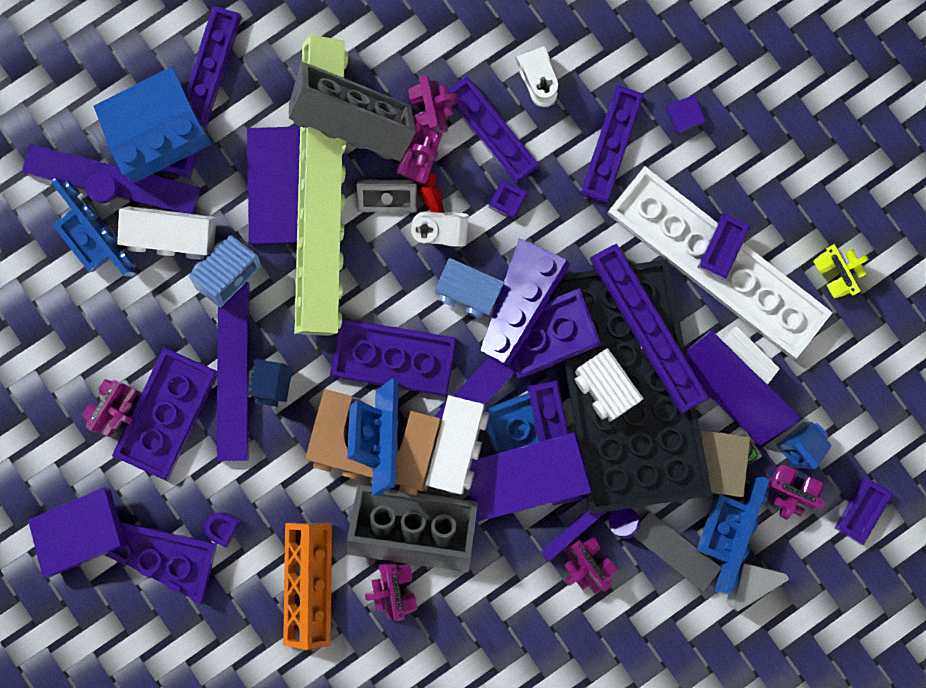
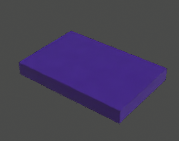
[512,288,603,379]
[28,487,126,578]

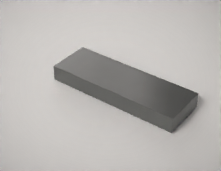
[633,511,721,592]

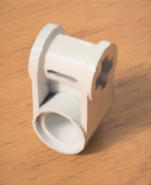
[516,46,558,108]
[411,212,469,246]

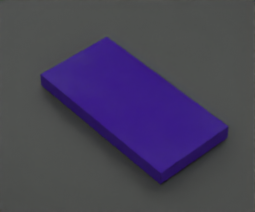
[247,126,300,245]
[330,318,457,397]
[685,330,800,446]
[112,347,217,481]
[468,432,593,522]

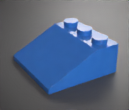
[94,66,212,184]

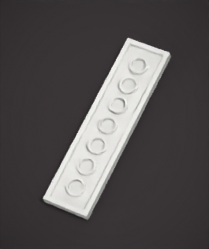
[607,166,833,360]

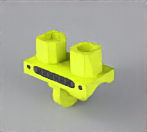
[814,244,869,299]

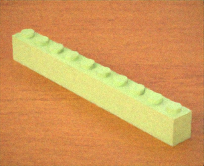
[294,35,348,336]

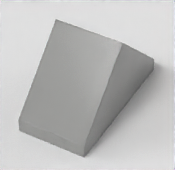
[727,562,789,612]

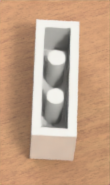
[117,206,217,259]
[425,395,489,494]

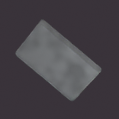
[357,178,417,212]

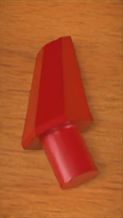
[419,174,445,213]

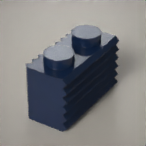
[248,359,293,407]

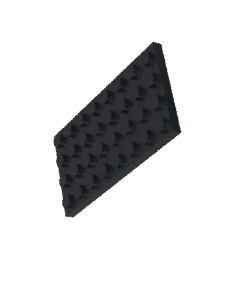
[552,259,712,514]

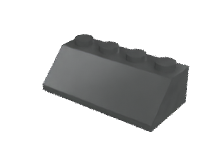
[289,61,416,162]
[347,485,478,572]

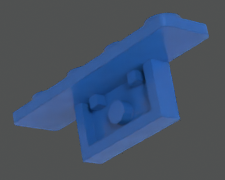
[50,178,137,277]
[347,378,399,496]
[696,477,769,595]

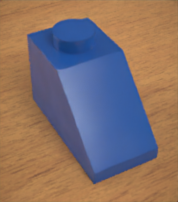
[776,422,832,469]

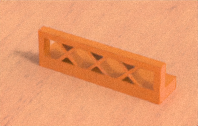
[283,523,332,650]

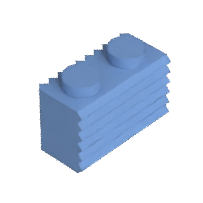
[189,235,262,308]
[435,258,504,319]

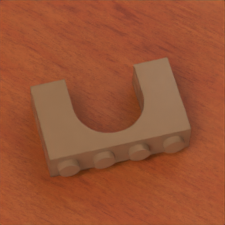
[305,389,442,495]

